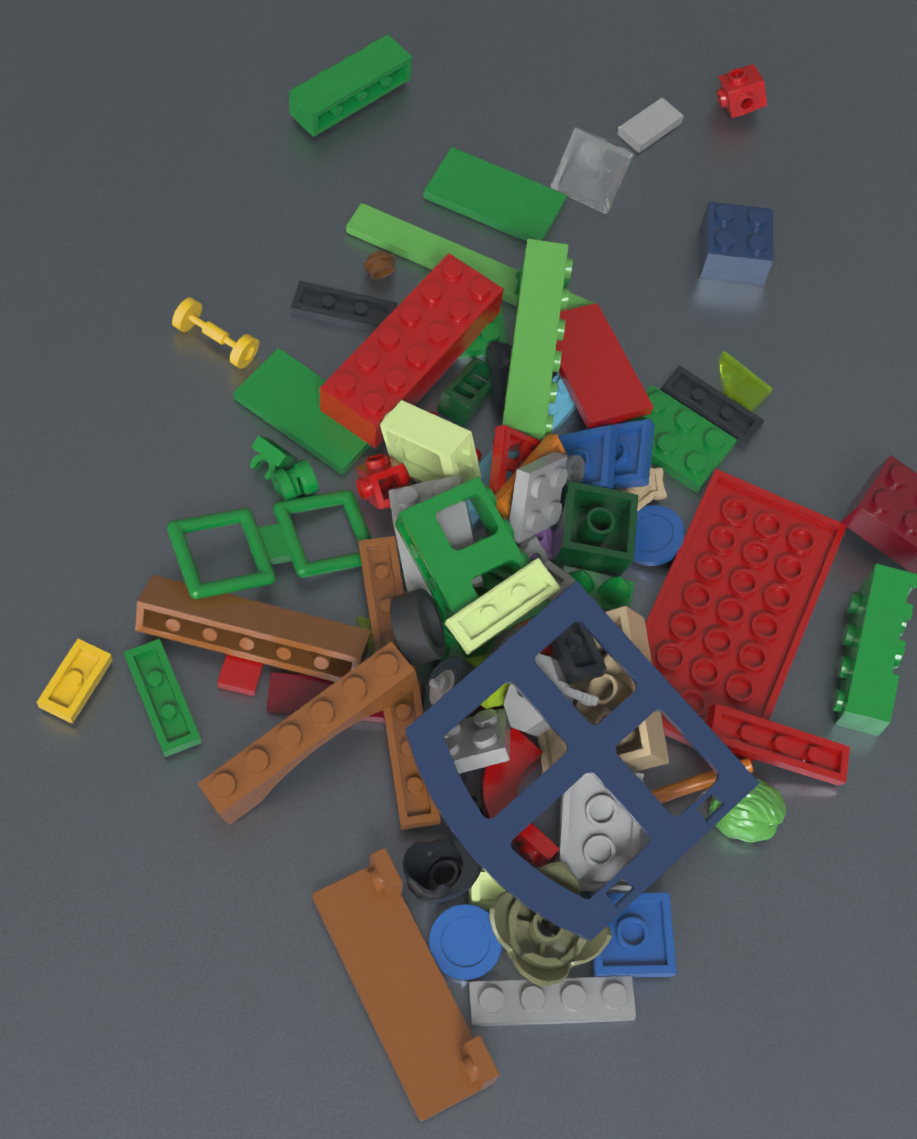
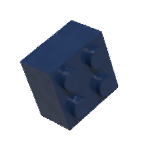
[700,202,774,285]

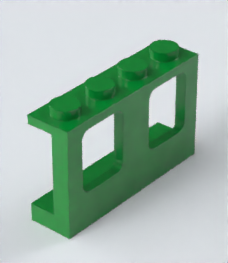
[394,477,550,656]

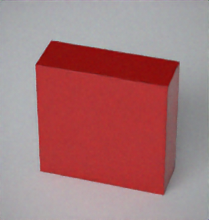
[217,654,265,697]

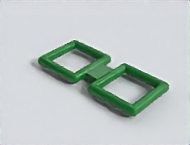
[167,489,372,600]

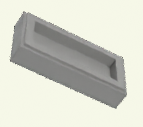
[617,97,684,153]

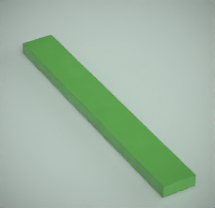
[346,203,594,312]

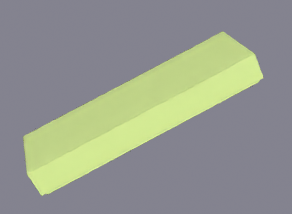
[445,558,561,654]

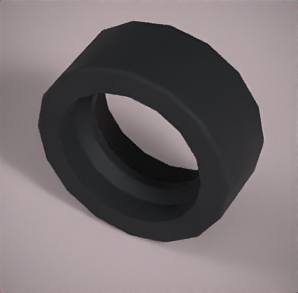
[390,589,446,666]

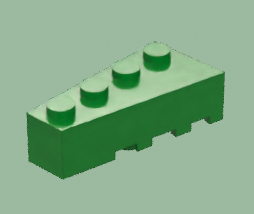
[832,564,917,736]

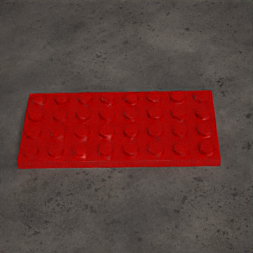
[645,469,846,764]

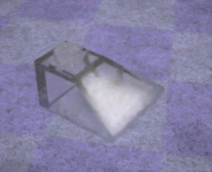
[550,128,634,214]

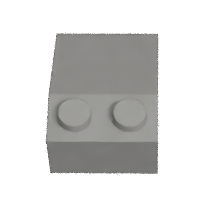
[389,474,484,598]

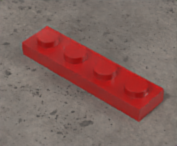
[706,703,850,786]

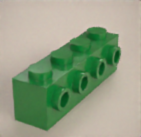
[289,34,412,137]

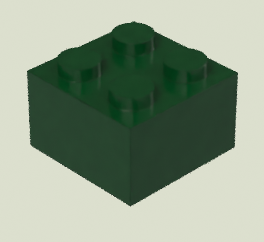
[551,481,638,576]

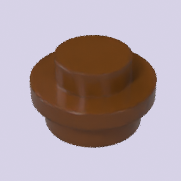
[363,250,396,280]

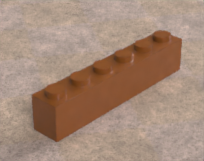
[135,575,371,682]

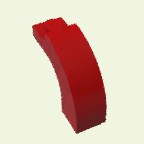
[480,728,560,867]

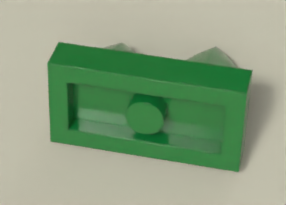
[563,565,635,612]

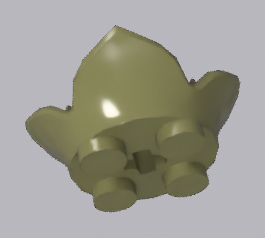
[489,861,613,986]

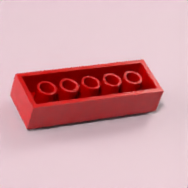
[320,253,504,448]

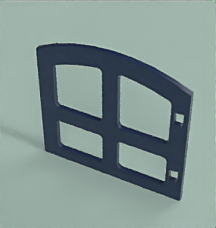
[405,581,760,941]

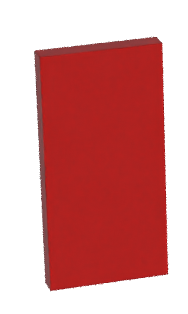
[556,303,654,429]

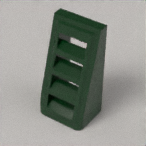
[437,357,492,426]

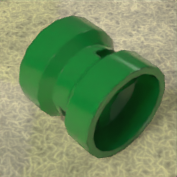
[271,459,319,501]

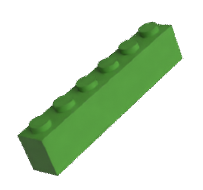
[502,239,573,441]

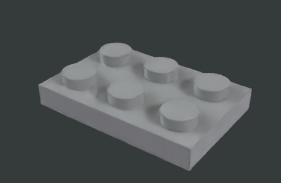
[557,772,644,893]

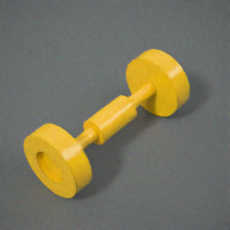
[172,297,259,369]

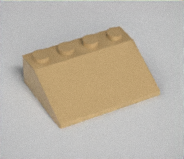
[538,606,669,773]

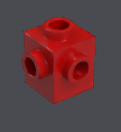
[716,64,767,118]
[355,454,410,510]

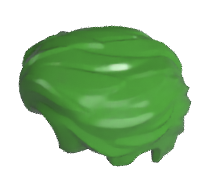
[709,777,786,842]

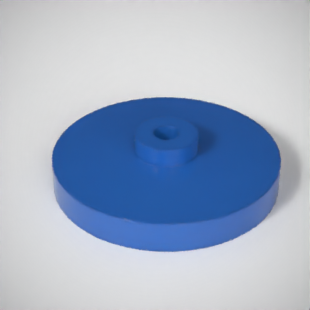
[634,505,685,566]
[429,904,503,980]

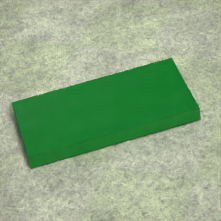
[423,147,567,242]
[233,348,371,476]

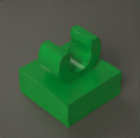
[250,435,298,480]

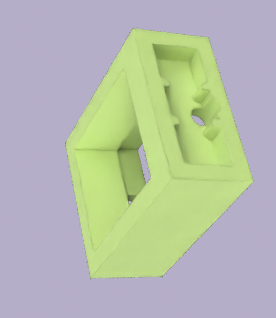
[380,400,482,483]

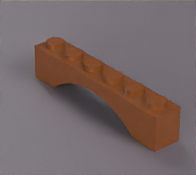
[197,641,419,826]

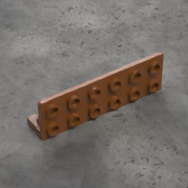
[312,848,500,1121]

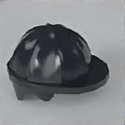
[403,838,481,904]

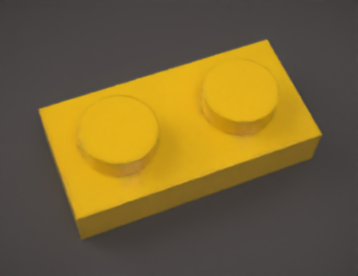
[37,639,113,724]

